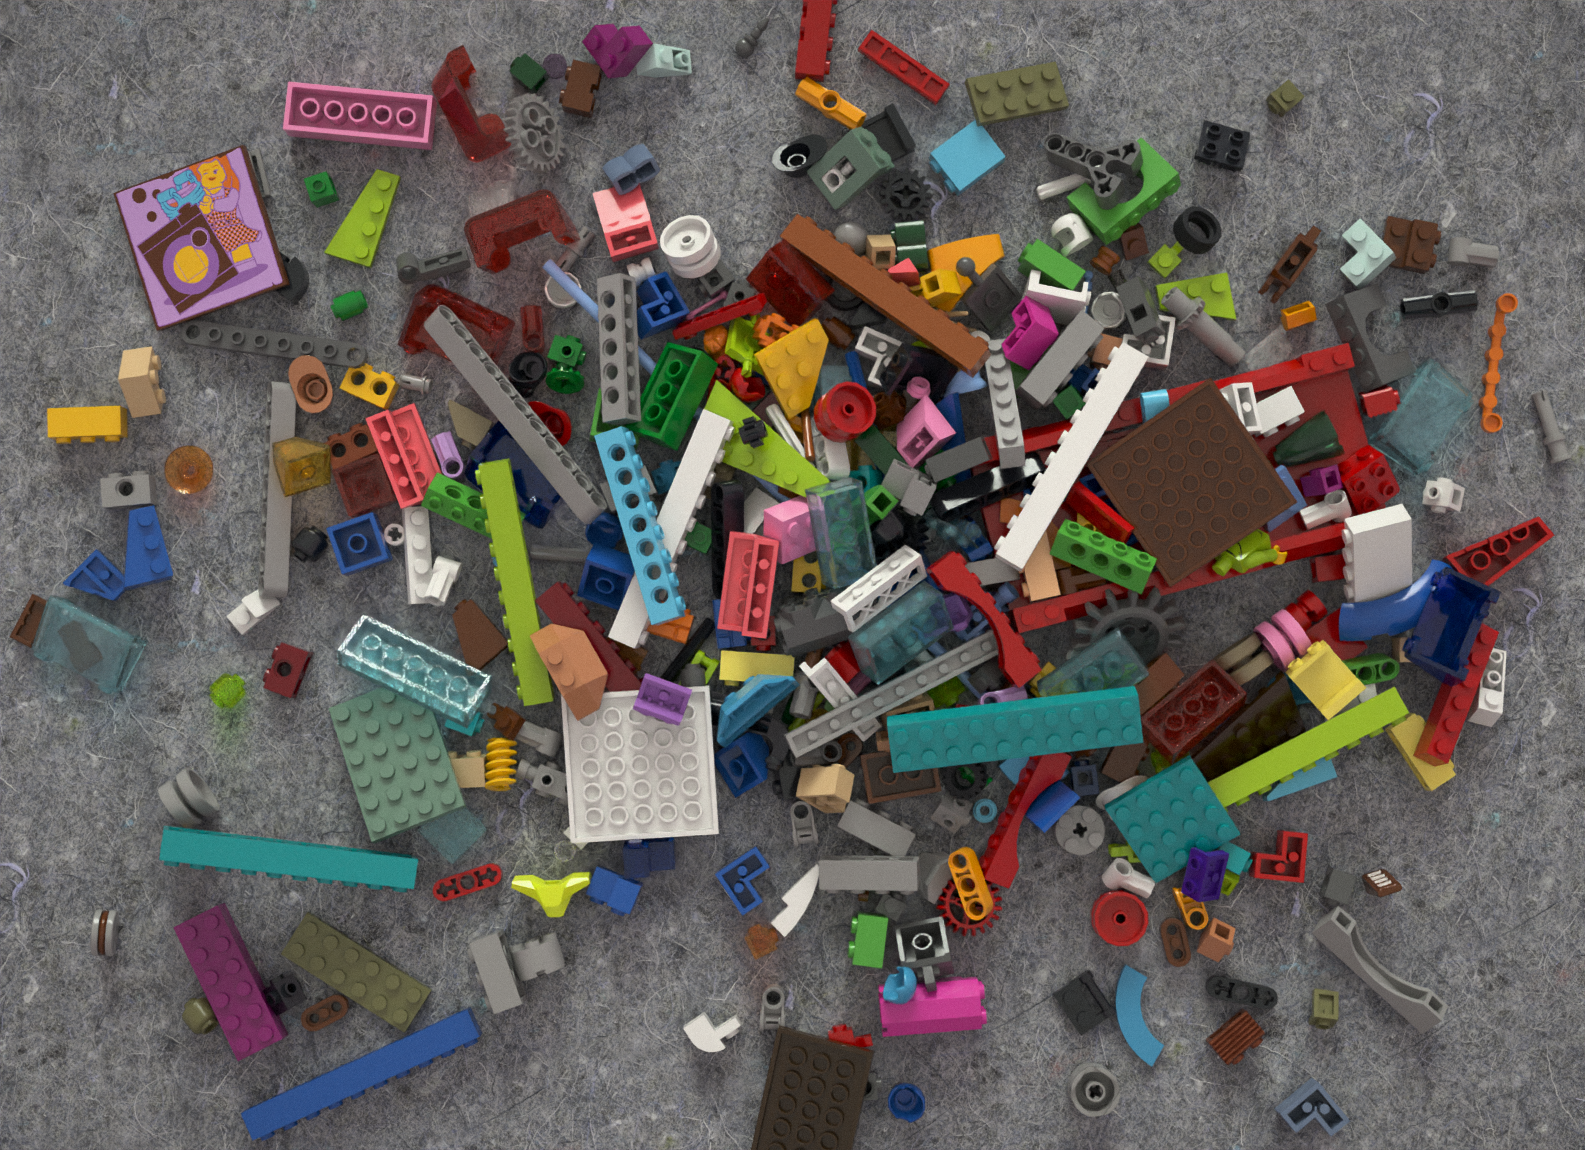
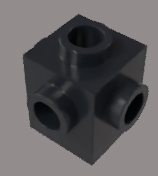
[263,973,307,1016]

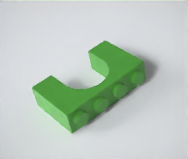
[1067,138,1181,245]

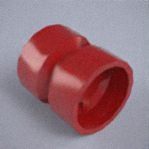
[1284,589,1328,632]

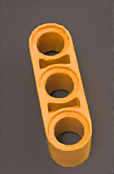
[948,847,993,920]

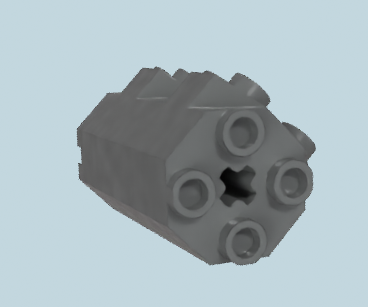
[774,573,886,657]

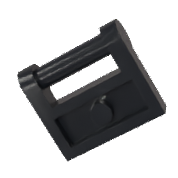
[1052,970,1117,1036]

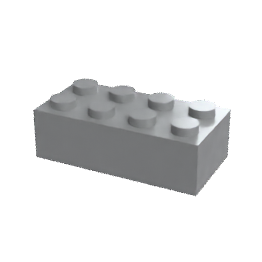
[1015,310,1105,410]

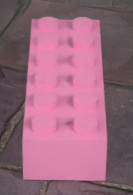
[283,82,437,150]

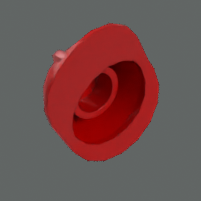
[527,401,573,446]

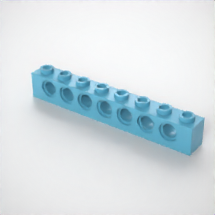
[594,426,686,625]

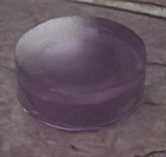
[543,53,567,79]

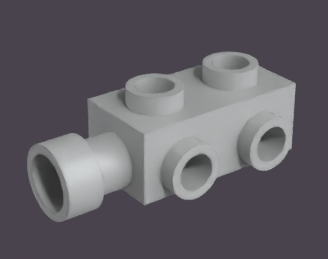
[515,759,568,806]

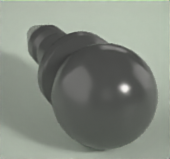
[735,18,769,58]

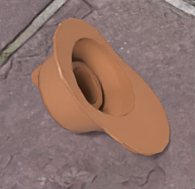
[288,355,333,413]

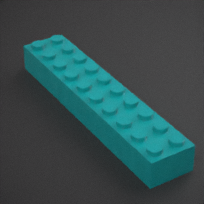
[887,686,1143,773]
[159,826,418,892]

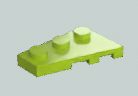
[1155,272,1236,321]

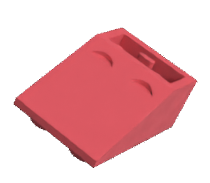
[593,183,659,262]

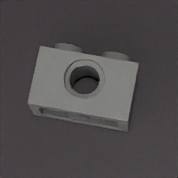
[100,471,157,510]

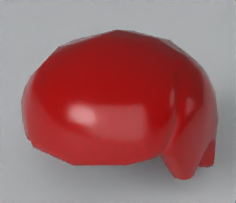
[730,366,766,403]

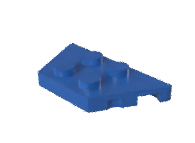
[935,392,971,483]

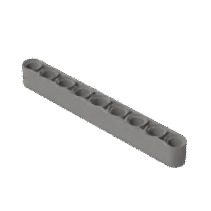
[258,381,296,598]

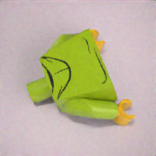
[1212,529,1287,576]

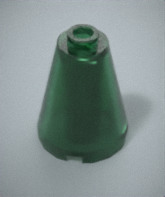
[1272,410,1345,468]

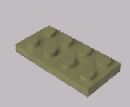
[964,61,1069,126]

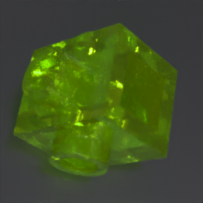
[926,676,965,708]

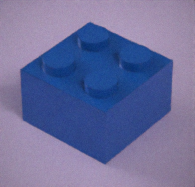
[326,512,393,576]
[577,543,635,610]

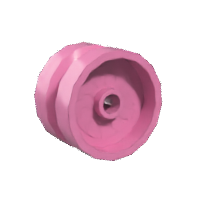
[1253,609,1312,672]

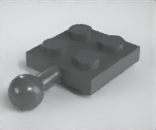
[956,257,1023,332]

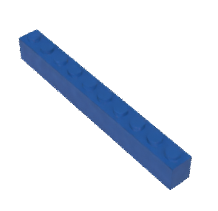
[241,1007,482,1141]

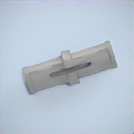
[555,226,595,272]

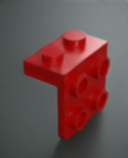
[1337,445,1400,515]

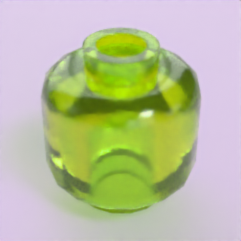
[208,673,246,709]

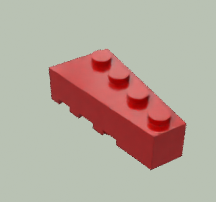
[795,0,838,82]
[1440,516,1555,599]

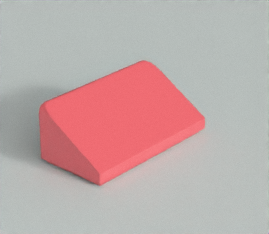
[888,258,920,287]

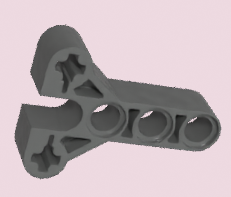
[1044,133,1143,210]

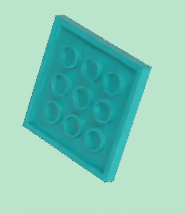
[1104,755,1241,883]

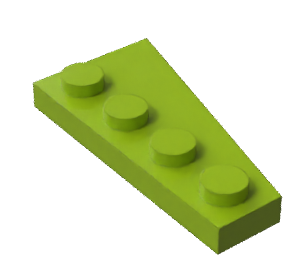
[324,169,401,268]

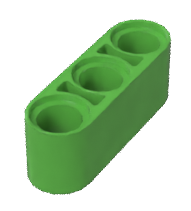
[1341,653,1400,685]

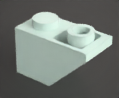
[636,43,692,78]

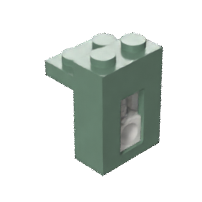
[807,126,895,210]

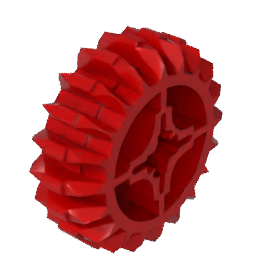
[936,878,1002,936]

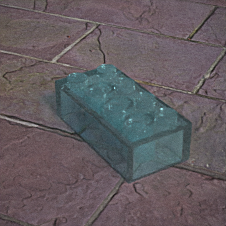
[805,477,877,589]
[848,581,954,685]
[1037,627,1150,697]

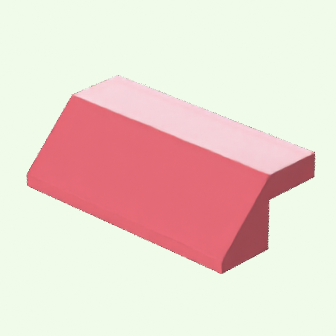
[365,403,443,509]
[717,531,779,639]

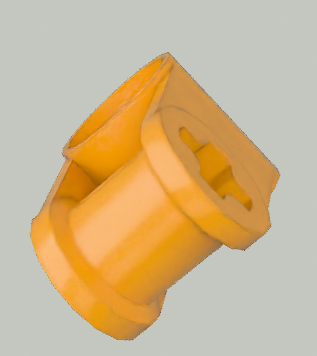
[1172,887,1208,930]

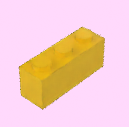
[47,406,128,444]

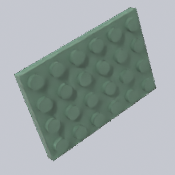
[328,673,466,844]

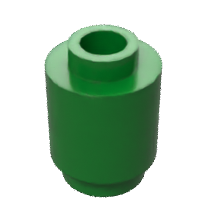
[330,290,369,321]

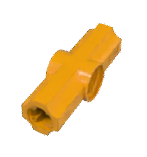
[795,77,867,130]

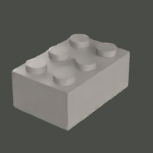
[467,929,528,1014]

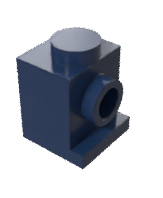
[1069,760,1099,796]

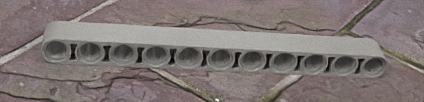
[424,305,608,524]

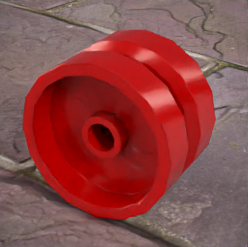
[814,381,876,443]
[1090,890,1148,946]

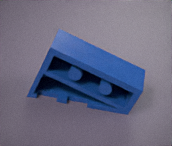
[123,505,173,591]

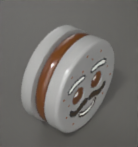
[90,909,119,956]

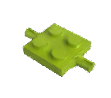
[725,314,770,378]

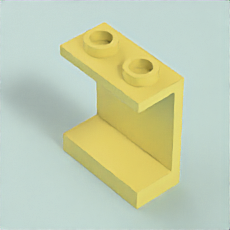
[1285,640,1366,720]

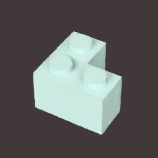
[1340,218,1396,290]

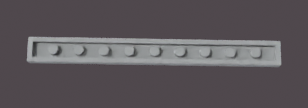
[784,629,998,758]

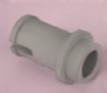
[400,373,433,395]

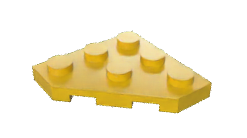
[753,318,829,419]

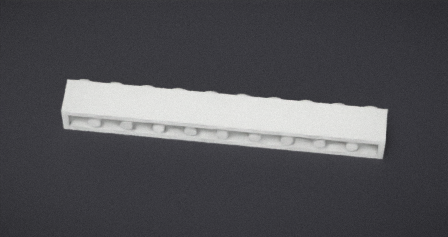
[994,342,1148,572]
[608,409,735,649]

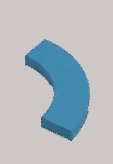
[1115,964,1164,1066]

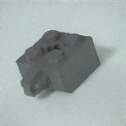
[895,916,954,992]

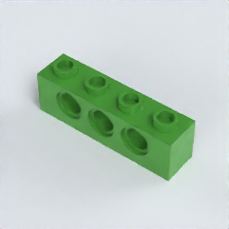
[421,472,526,539]
[1050,519,1157,594]

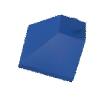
[714,732,769,798]

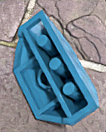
[717,674,800,748]

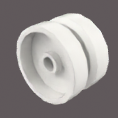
[660,215,721,278]

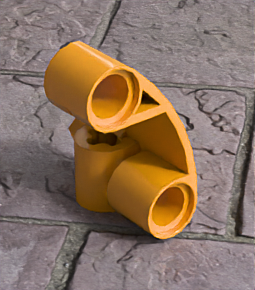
[927,234,1005,312]

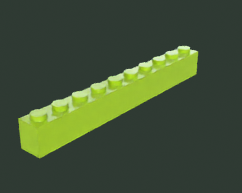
[475,458,555,706]
[1208,687,1409,812]

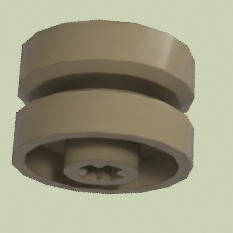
[1210,632,1274,690]

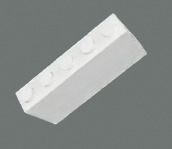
[1342,504,1412,603]

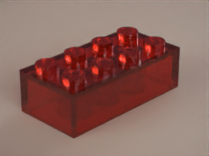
[1141,659,1247,765]

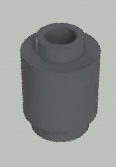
[680,664,706,687]

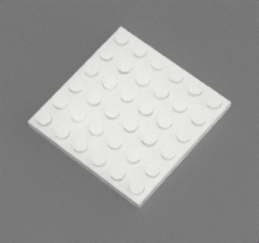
[561,686,719,843]

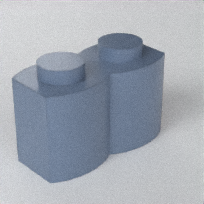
[602,144,660,195]

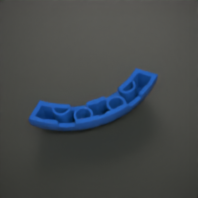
[1339,559,1459,641]

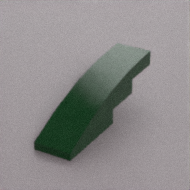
[855,424,935,515]

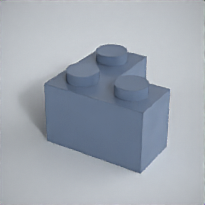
[1274,1077,1350,1137]

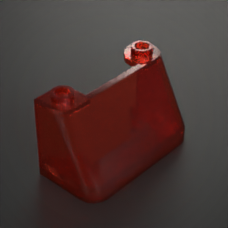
[431,45,511,162]
[464,189,581,275]
[397,284,515,365]

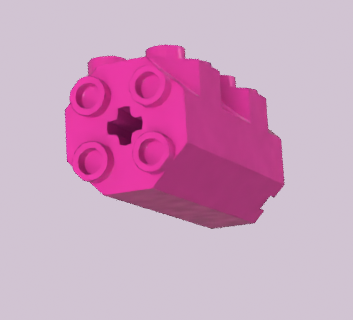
[878,976,987,1037]

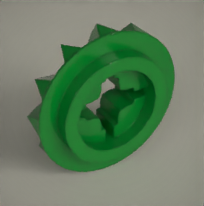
[545,366,584,394]

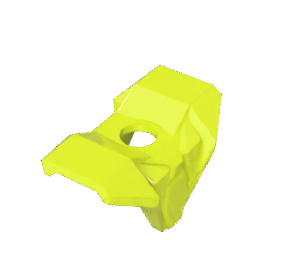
[511,872,592,917]

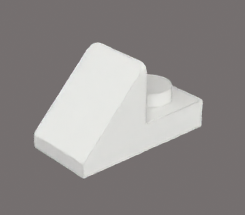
[227,590,281,635]

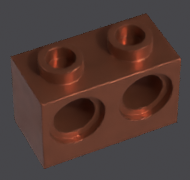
[322,423,380,473]

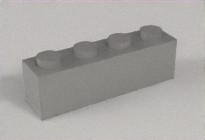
[819,855,921,895]

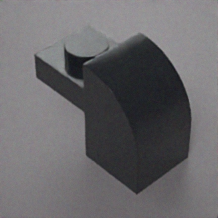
[275,251,309,305]

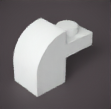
[683,1012,741,1052]

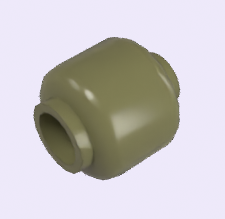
[182,997,219,1035]

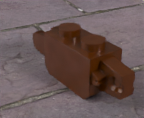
[1258,225,1321,304]

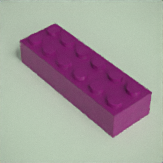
[173,903,289,1061]

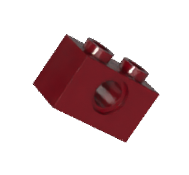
[263,642,313,698]

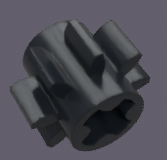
[738,416,768,448]

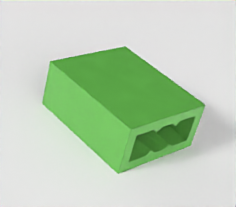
[1018,239,1086,291]

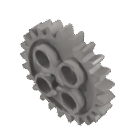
[503,93,565,174]

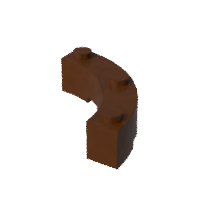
[1070,652,1184,759]

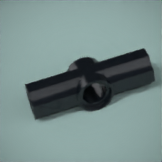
[1400,290,1478,320]

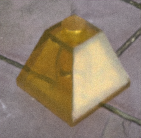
[272,436,331,497]

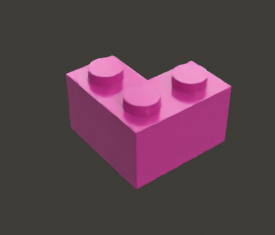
[1001,296,1059,370]

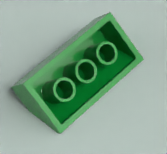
[626,342,718,451]

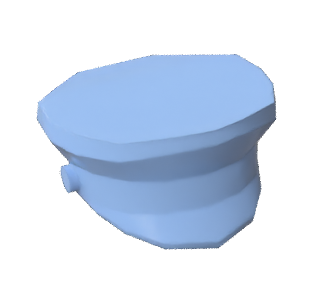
[943,370,988,398]

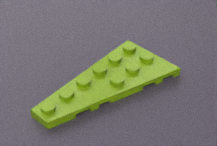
[704,380,831,504]

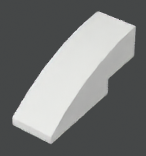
[771,863,819,937]

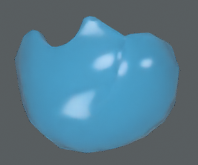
[883,967,917,1005]

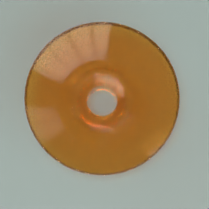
[164,445,213,494]

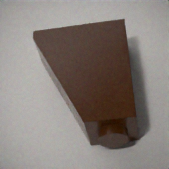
[452,599,508,676]

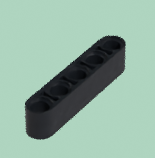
[929,452,1046,523]
[711,479,744,599]

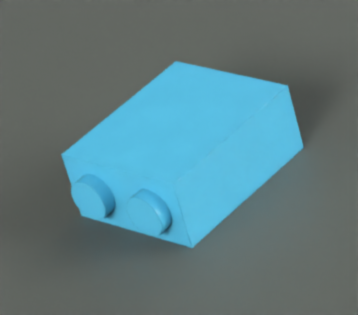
[929,120,1006,196]

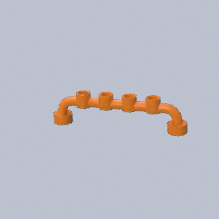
[1479,293,1518,433]

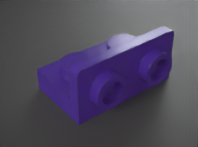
[1181,847,1229,902]

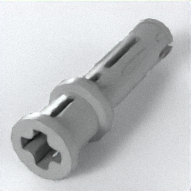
[1531,390,1573,465]

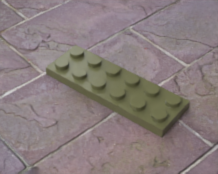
[281,912,432,1033]

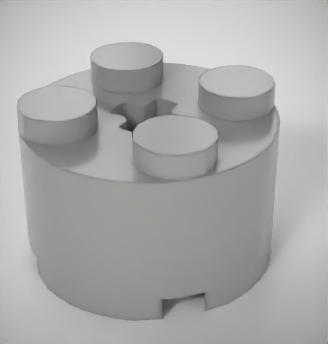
[1052,805,1105,855]
[508,932,565,981]
[1067,1062,1120,1117]

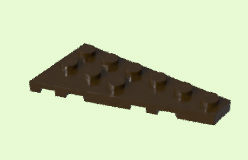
[1191,671,1306,782]

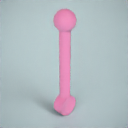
[685,290,728,320]

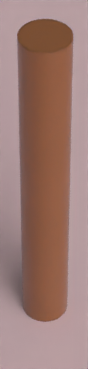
[800,407,815,462]

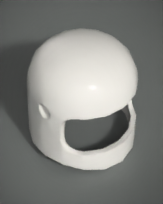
[1051,213,1094,257]

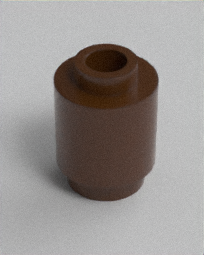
[821,316,856,351]

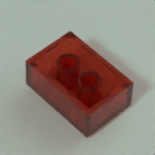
[746,239,835,327]

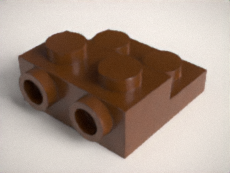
[1382,216,1441,274]

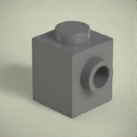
[723,280,756,320]

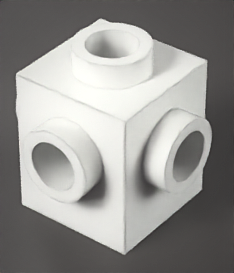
[1422,478,1465,514]

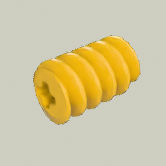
[485,738,517,791]

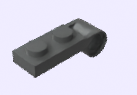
[396,247,471,284]

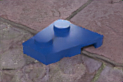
[63,549,125,601]

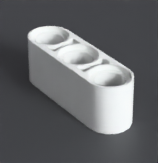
[811,416,850,482]

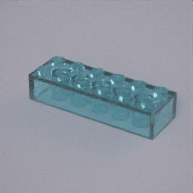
[337,614,492,728]

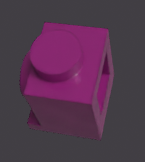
[1300,464,1343,497]

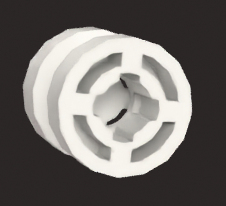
[626,257,655,287]

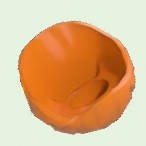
[703,325,740,367]

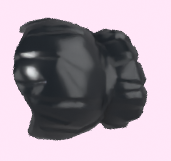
[508,352,548,398]

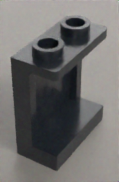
[840,103,916,171]
[879,343,958,405]

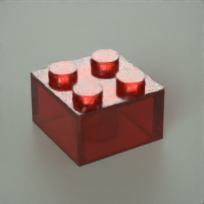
[332,453,398,518]

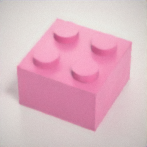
[763,495,821,564]

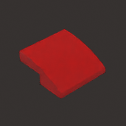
[1305,608,1368,660]

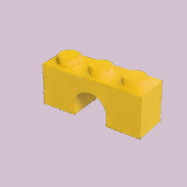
[909,269,961,307]

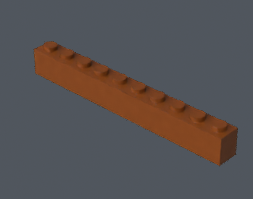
[780,214,991,378]

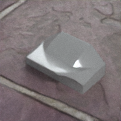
[917,851,961,904]

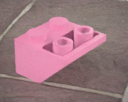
[897,395,956,468]

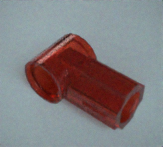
[520,305,546,354]

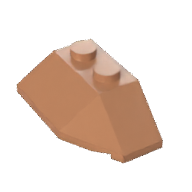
[530,624,608,721]

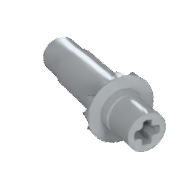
[1161,287,1245,367]

